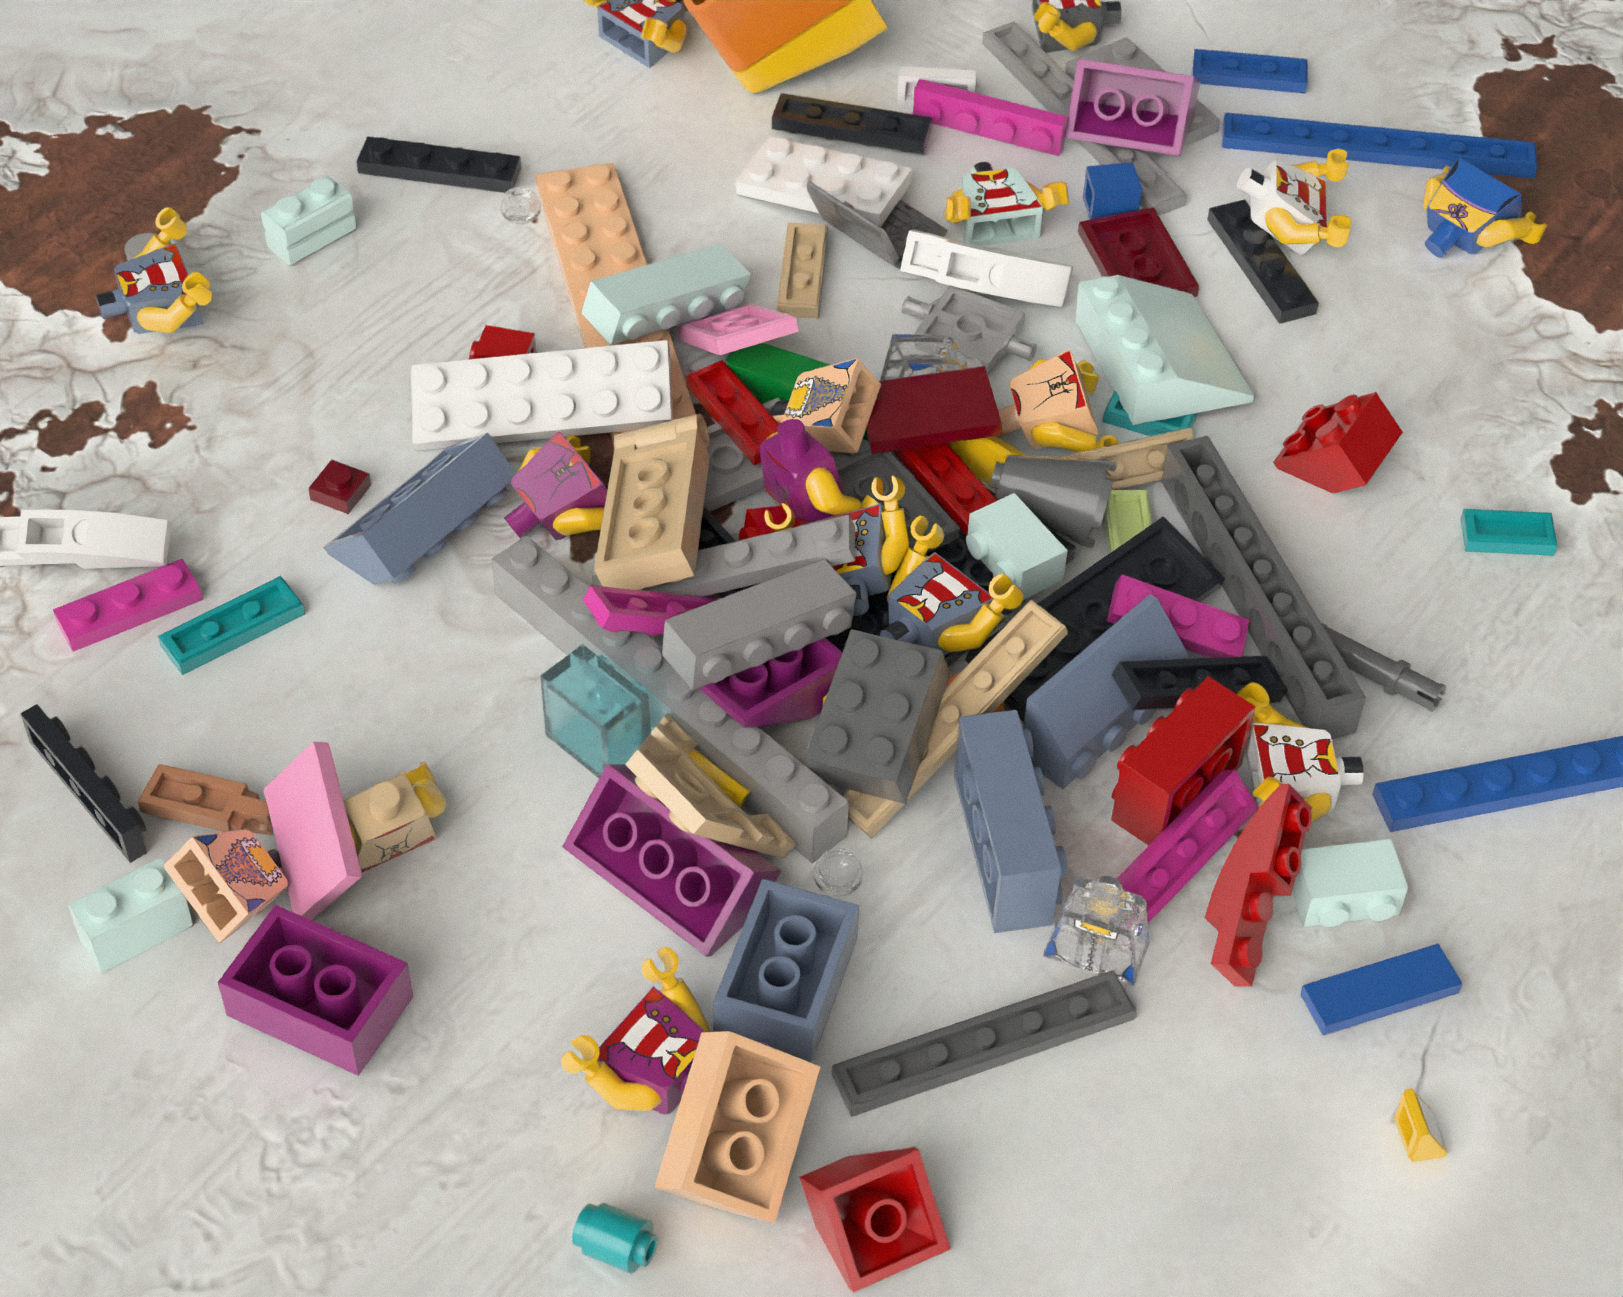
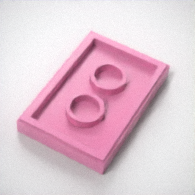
[676,304,799,355]
[264,742,362,920]

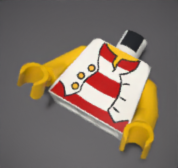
[1237,149,1352,256]
[1237,682,1364,823]

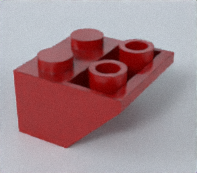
[1273,392,1403,494]

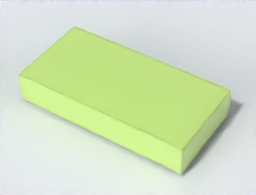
[1104,490,1152,553]

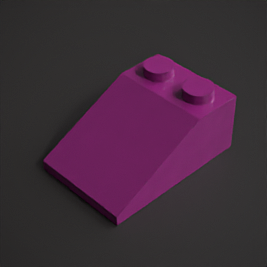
[699,638,843,728]

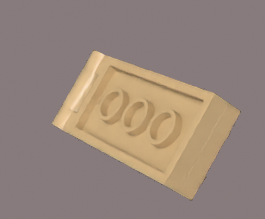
[594,413,710,590]

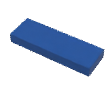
[1192,49,1308,94]
[1300,943,1463,1036]

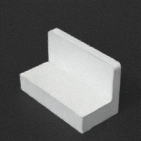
[897,66,976,107]

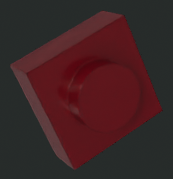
[308,459,371,514]

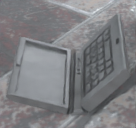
[807,181,947,269]

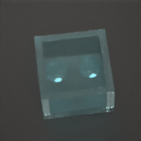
[540,644,652,778]

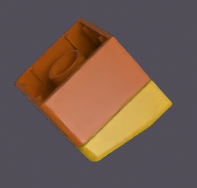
[683,0,888,93]

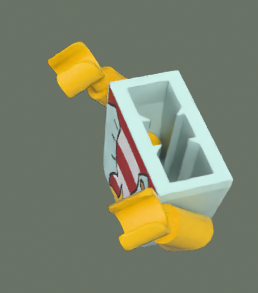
[944,162,1070,246]

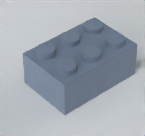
[713,879,859,1063]

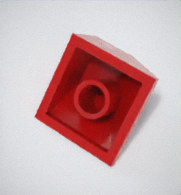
[799,1147,950,1292]

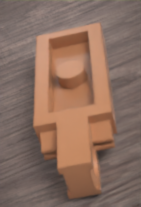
[137,764,274,835]

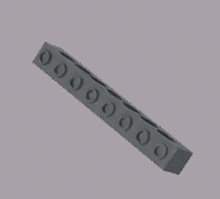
[1161,436,1366,739]

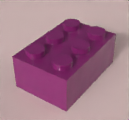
[218,904,414,1076]

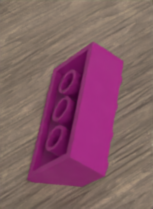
[562,764,782,957]

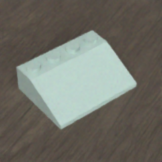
[1076,275,1254,425]

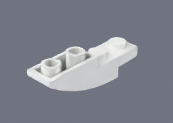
[900,229,1073,307]
[0,509,172,569]

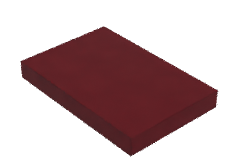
[1078,207,1199,297]
[866,366,1002,454]

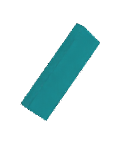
[158,576,305,675]

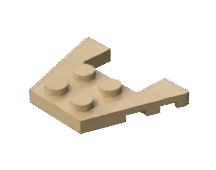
[625,714,797,858]

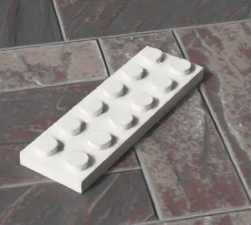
[411,340,673,451]

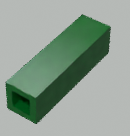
[725,342,880,441]

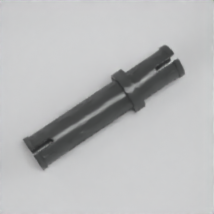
[1322,623,1446,712]

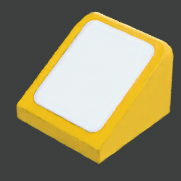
[1394,1088,1447,1162]

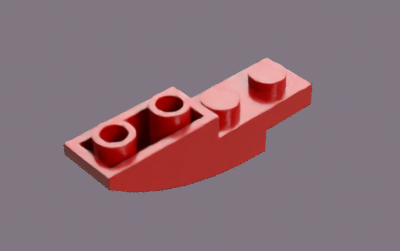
[1204,784,1312,987]

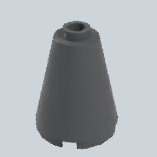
[989,455,1117,548]

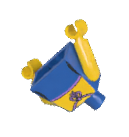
[1423,157,1547,258]

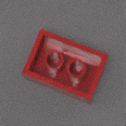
[1111,676,1256,846]

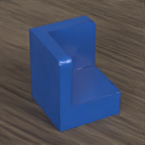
[1083,163,1142,220]

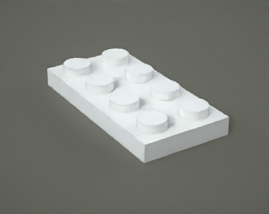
[735,136,913,227]

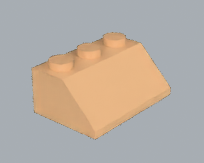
[654,1031,821,1223]

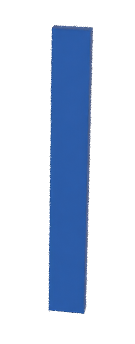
[1222,113,1537,178]

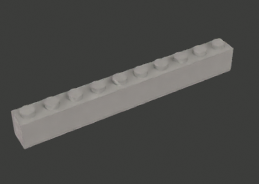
[492,535,849,864]

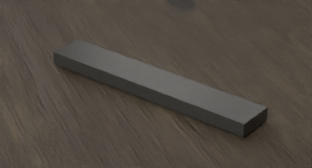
[832,970,1136,1117]

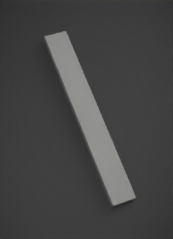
[982,22,1187,216]

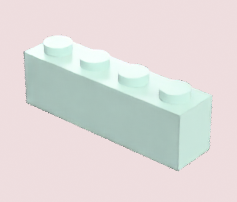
[581,244,751,345]

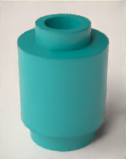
[572,1203,658,1273]

